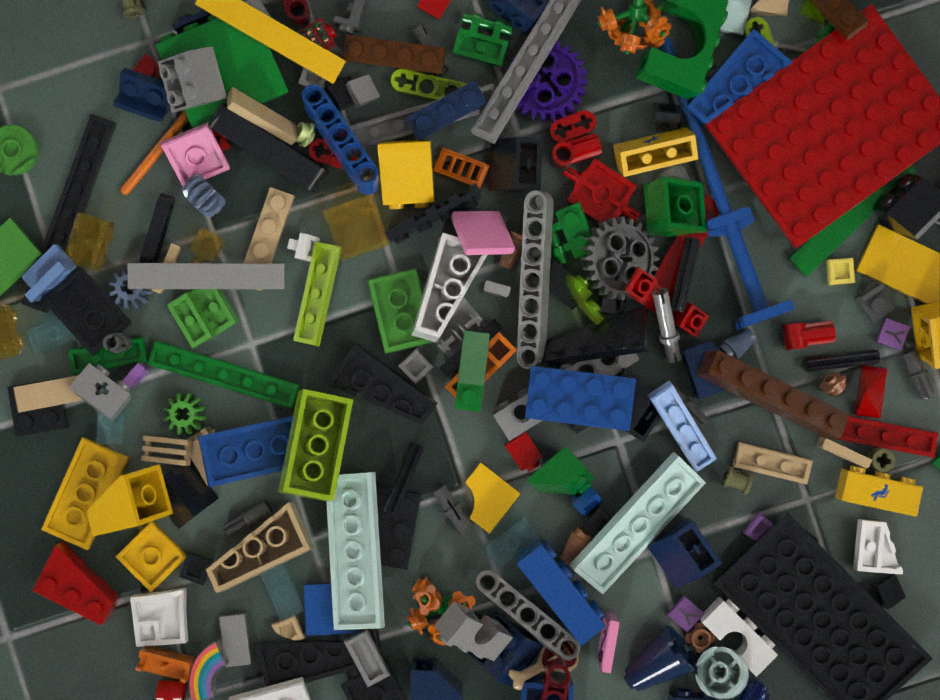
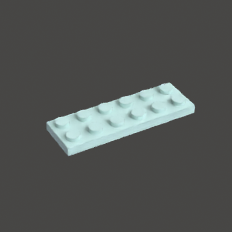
[569,452,706,594]
[326,472,385,630]

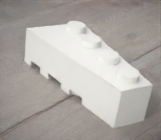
[411,233,487,342]

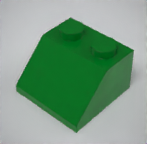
[644,177,707,237]
[527,446,594,495]

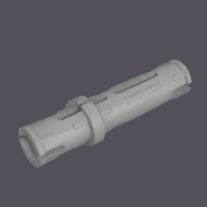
[652,288,682,363]

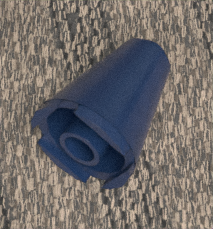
[624,626,697,691]

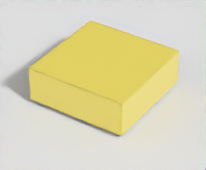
[826,258,855,285]

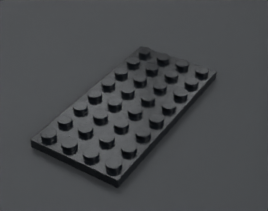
[713,512,933,700]

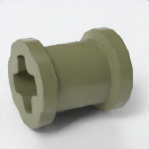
[122,0,146,18]
[865,447,895,472]
[722,465,754,495]

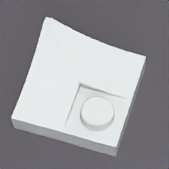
[130,587,188,647]

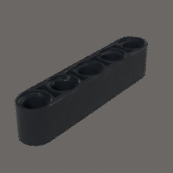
[208,103,329,193]

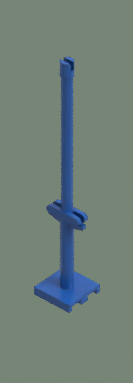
[658,38,795,330]

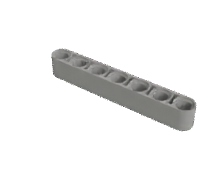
[516,191,554,369]

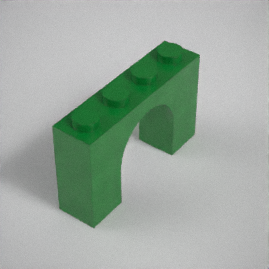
[635,0,728,101]

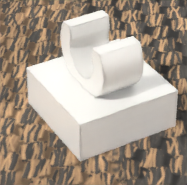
[287,233,320,262]

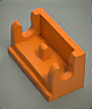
[136,646,195,683]

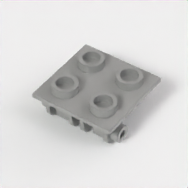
[436,297,487,358]

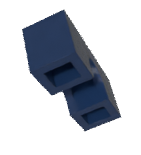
[407,80,487,141]

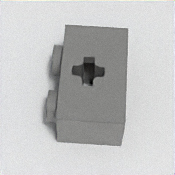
[69,363,132,422]

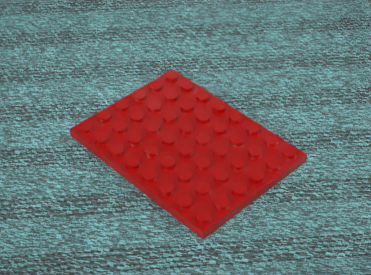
[705,4,940,249]

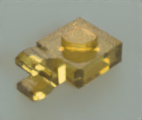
[190,228,226,263]

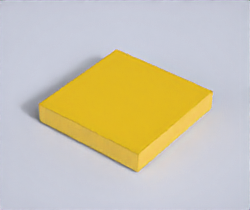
[116,521,187,592]

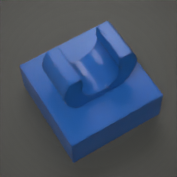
[570,487,604,518]

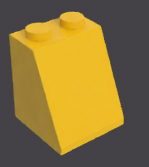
[377,139,435,209]
[911,302,940,369]
[86,464,173,536]

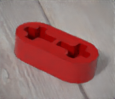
[549,110,596,143]
[309,139,357,170]

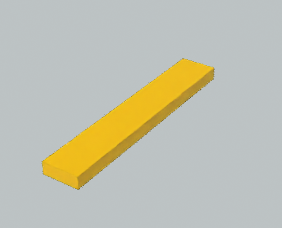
[195,0,346,84]

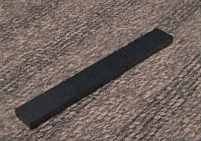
[21,114,117,313]

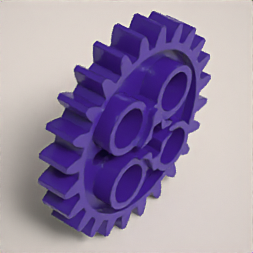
[507,41,588,123]

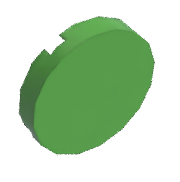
[0,125,39,176]

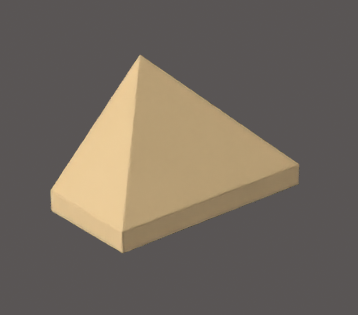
[749,0,789,16]

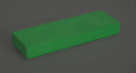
[68,337,148,375]

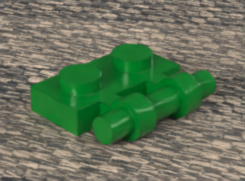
[453,12,513,68]
[541,201,594,265]

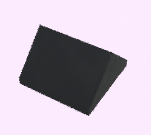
[163,461,220,529]

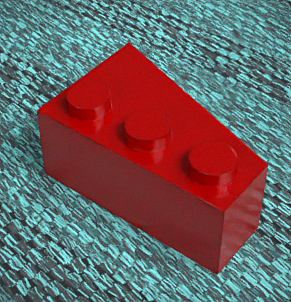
[32,541,120,625]

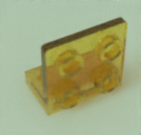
[322,194,389,261]

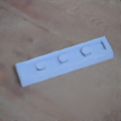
[648,381,717,473]

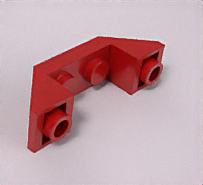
[624,267,709,338]

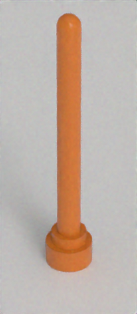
[120,110,189,195]

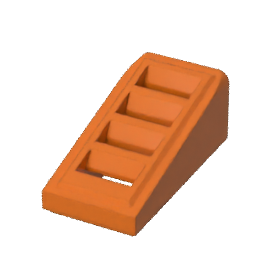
[433,148,490,190]

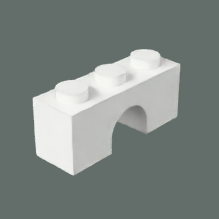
[699,597,778,677]

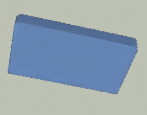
[22,244,77,302]

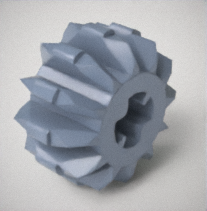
[181,174,226,218]
[109,267,153,309]

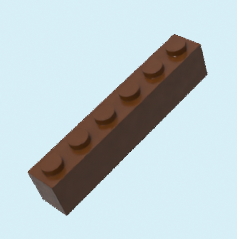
[696,350,849,439]

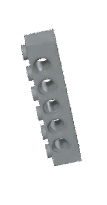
[493,353,640,441]

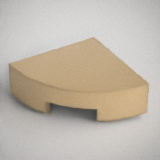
[271,613,305,640]

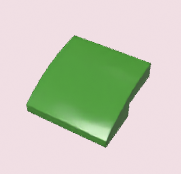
[167,289,240,349]

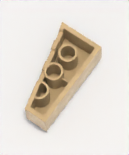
[206,502,314,593]

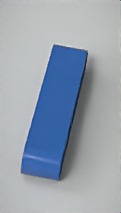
[302,84,380,195]

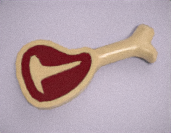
[508,641,579,690]

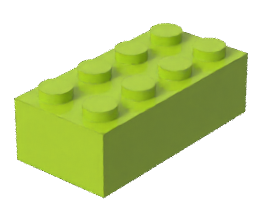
[278,389,353,502]

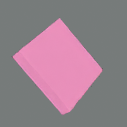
[161,122,230,187]
[451,211,515,255]
[596,610,620,673]

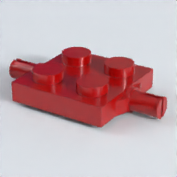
[563,158,640,223]

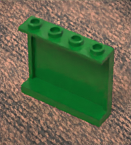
[155,4,290,128]

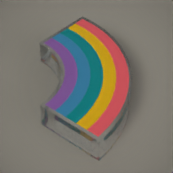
[188,639,229,700]

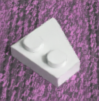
[853,519,903,574]

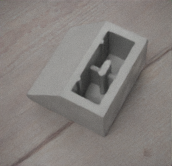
[158,46,227,113]

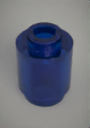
[738,680,771,700]

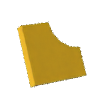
[465,462,520,534]

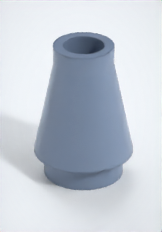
[719,329,757,360]

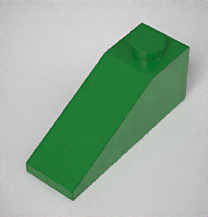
[454,330,490,412]

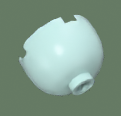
[695,647,749,699]

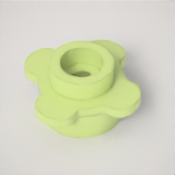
[296,122,315,147]

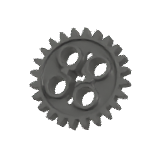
[581,217,660,300]

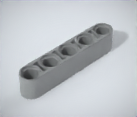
[475,570,580,661]

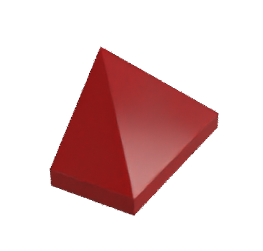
[854,365,887,419]

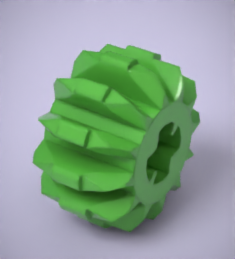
[163,392,207,435]

